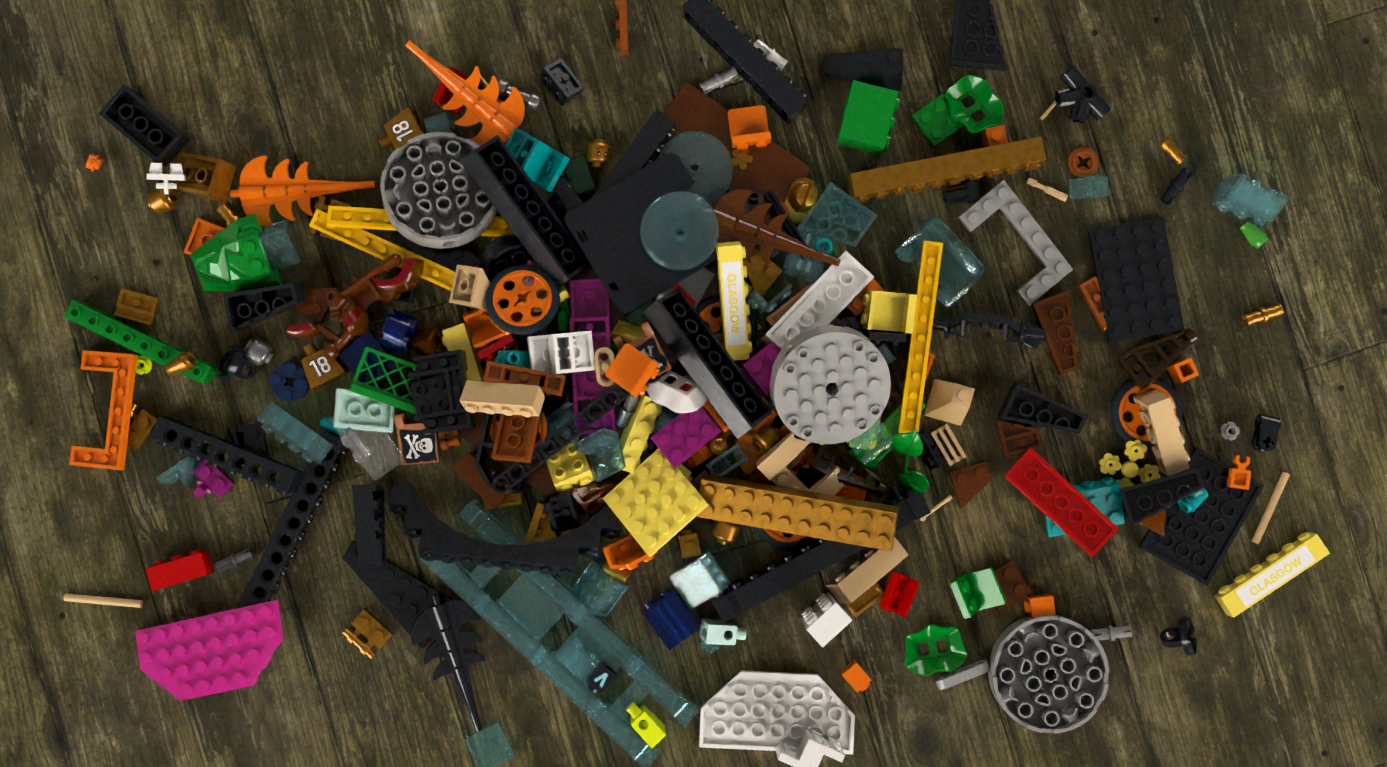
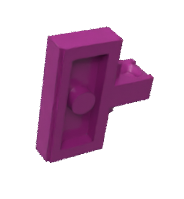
[193,460,236,498]

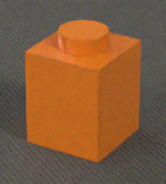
[981,125,1008,147]
[1168,357,1199,383]
[1024,593,1056,618]
[840,659,872,693]

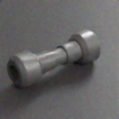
[498,79,542,110]

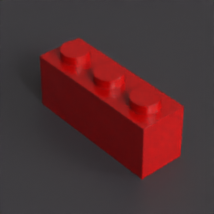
[146,549,214,591]

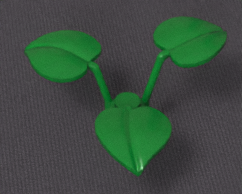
[848,430,930,492]

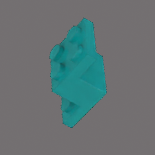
[506,127,570,192]

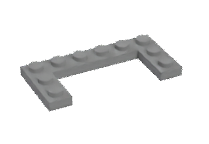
[958,180,1073,306]

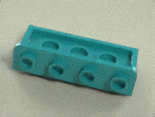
[1044,477,1124,537]

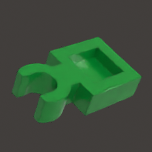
[557,298,571,332]

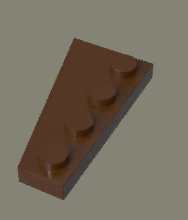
[1031,290,1079,375]

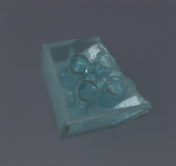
[1212,173,1289,225]
[797,182,878,247]

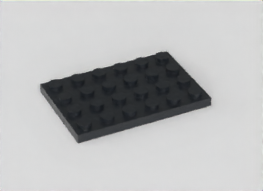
[1087,217,1184,343]
[1138,447,1264,586]

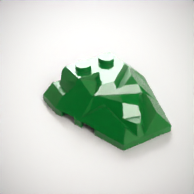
[190,214,283,292]

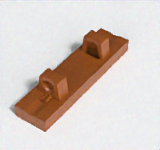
[483,361,566,397]

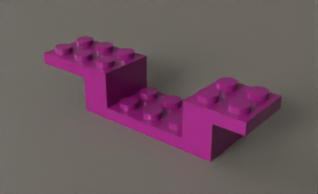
[570,279,616,435]
[650,341,781,469]

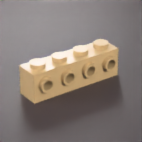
[459,381,545,417]

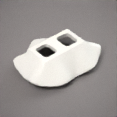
[646,370,707,413]

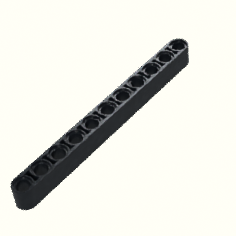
[492,353,667,494]

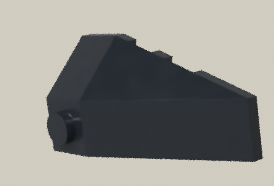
[824,48,903,92]

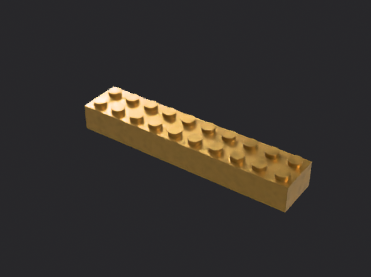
[846,136,1046,204]
[697,474,899,551]

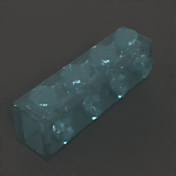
[257,401,334,464]

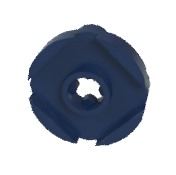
[269,363,309,401]

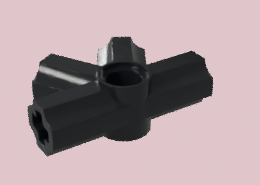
[1054,66,1111,124]

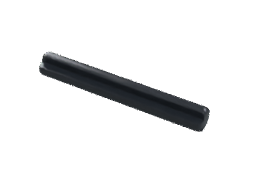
[764,190,807,259]

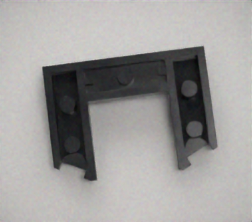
[408,349,475,435]

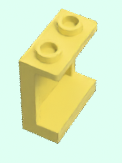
[861,290,917,334]

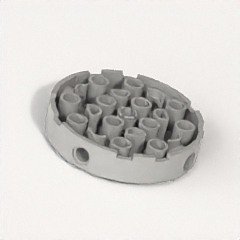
[380,132,497,249]
[769,325,891,444]
[988,614,1109,734]

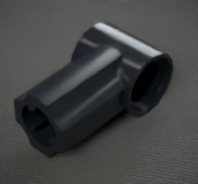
[943,180,982,206]

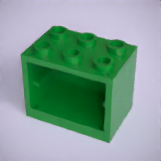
[835,80,900,155]

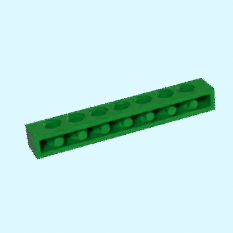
[64,300,218,385]

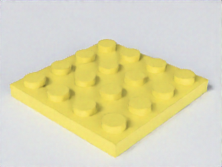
[603,448,709,557]

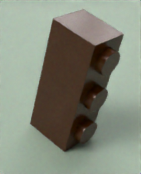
[452,452,511,509]

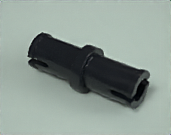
[1160,167,1193,205]

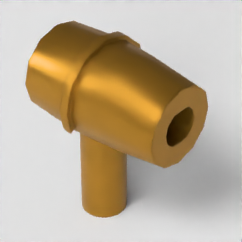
[709,429,731,455]
[601,561,632,593]

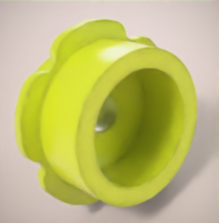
[136,356,152,375]

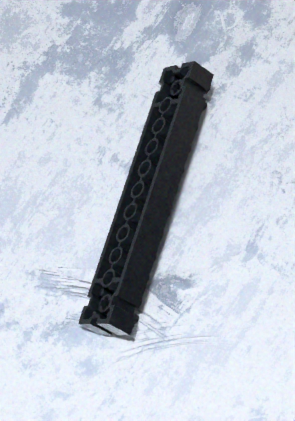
[712,485,931,623]

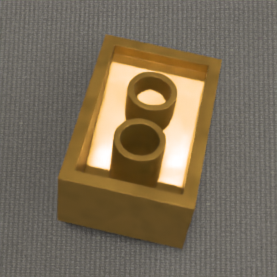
[170,152,237,203]

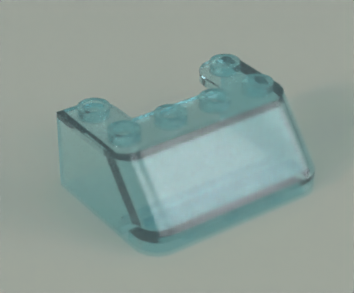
[895,216,985,307]

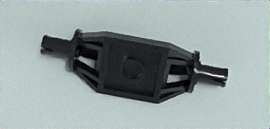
[932,312,1046,346]

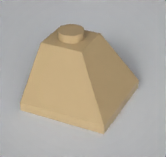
[449,265,490,310]
[924,379,975,426]

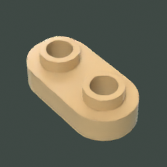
[594,347,615,387]

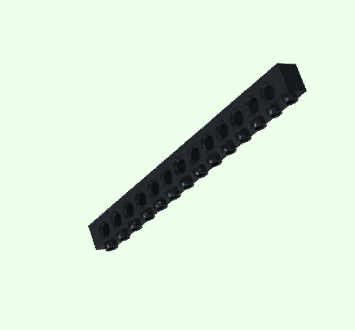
[236,430,349,609]

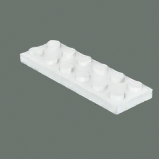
[766,251,874,350]

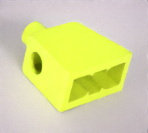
[625,702,666,748]

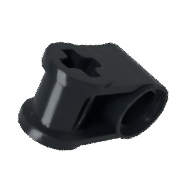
[1252,414,1281,451]

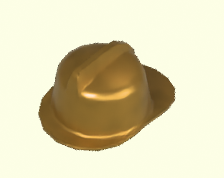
[784,178,818,223]

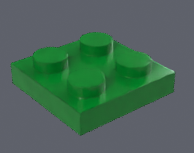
[911,94,964,148]

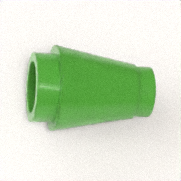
[1239,221,1269,249]

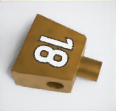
[378,107,424,149]
[301,343,345,392]

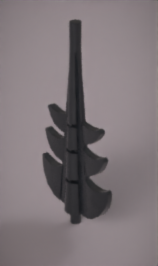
[411,594,485,732]

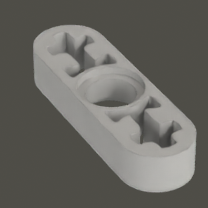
[935,659,990,690]

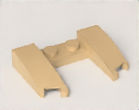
[756,432,844,496]

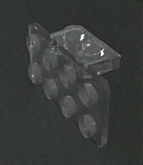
[329,416,405,481]

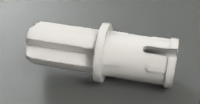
[753,39,788,71]

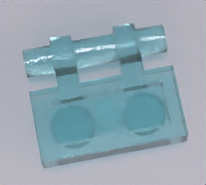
[846,419,893,464]

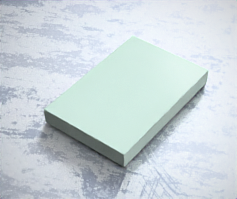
[333,388,395,433]

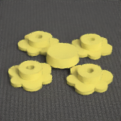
[1099,439,1160,489]

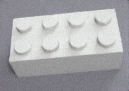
[800,592,852,647]

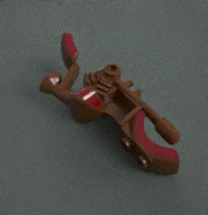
[287,254,424,359]

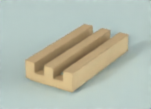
[931,424,966,466]

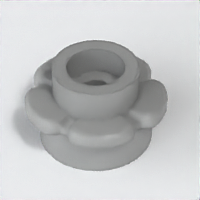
[1220,422,1240,441]

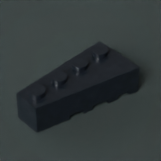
[223,282,308,332]
[997,382,1088,433]
[1119,468,1204,527]
[352,484,386,567]

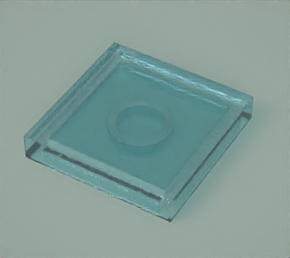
[464,721,516,767]

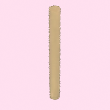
[1251,472,1290,545]
[63,593,143,608]

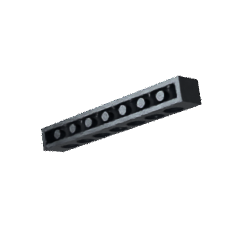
[150,416,304,495]

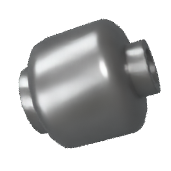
[243,337,274,366]

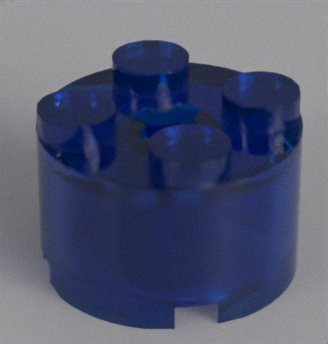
[379,309,419,354]

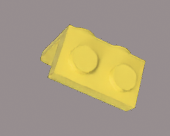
[546,440,596,493]

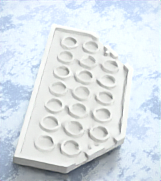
[699,670,855,754]

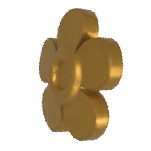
[731,148,753,170]

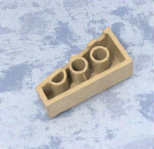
[1133,389,1190,476]
[826,538,908,604]

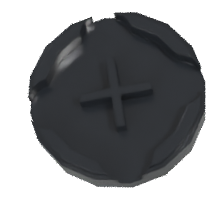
[217,344,256,382]
[1160,616,1197,656]

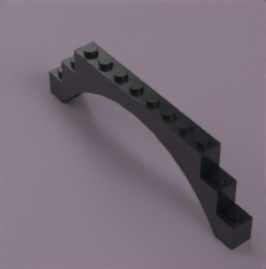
[389,483,622,577]

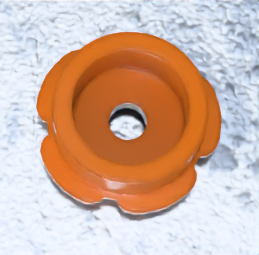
[86,153,103,172]

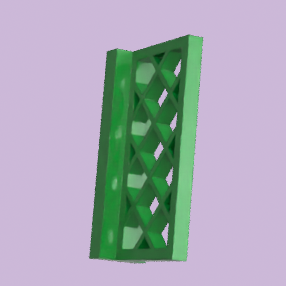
[348,346,438,415]

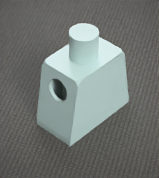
[700,618,747,645]

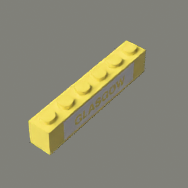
[716,241,752,361]
[1214,532,1330,618]

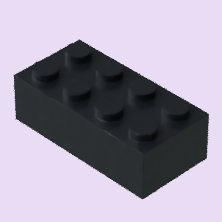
[99,84,190,167]

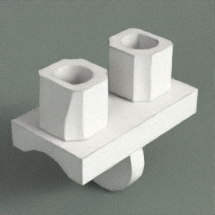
[147,163,186,195]

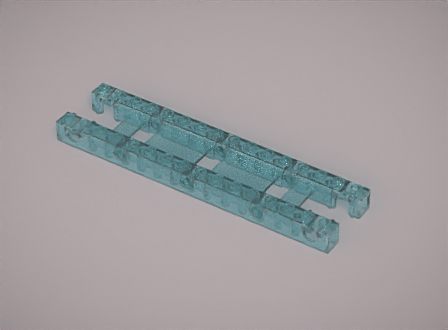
[418,499,698,767]

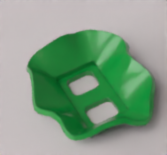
[945,75,1004,133]
[904,624,967,676]

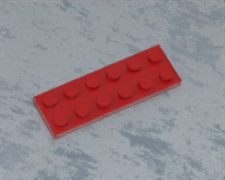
[1004,448,1119,557]

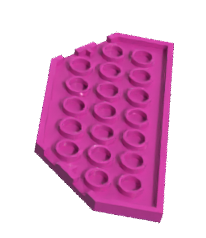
[135,600,284,701]

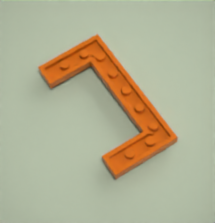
[69,350,138,470]

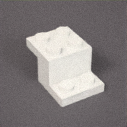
[527,331,595,374]
[776,730,845,767]

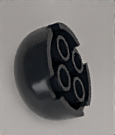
[479,234,534,290]

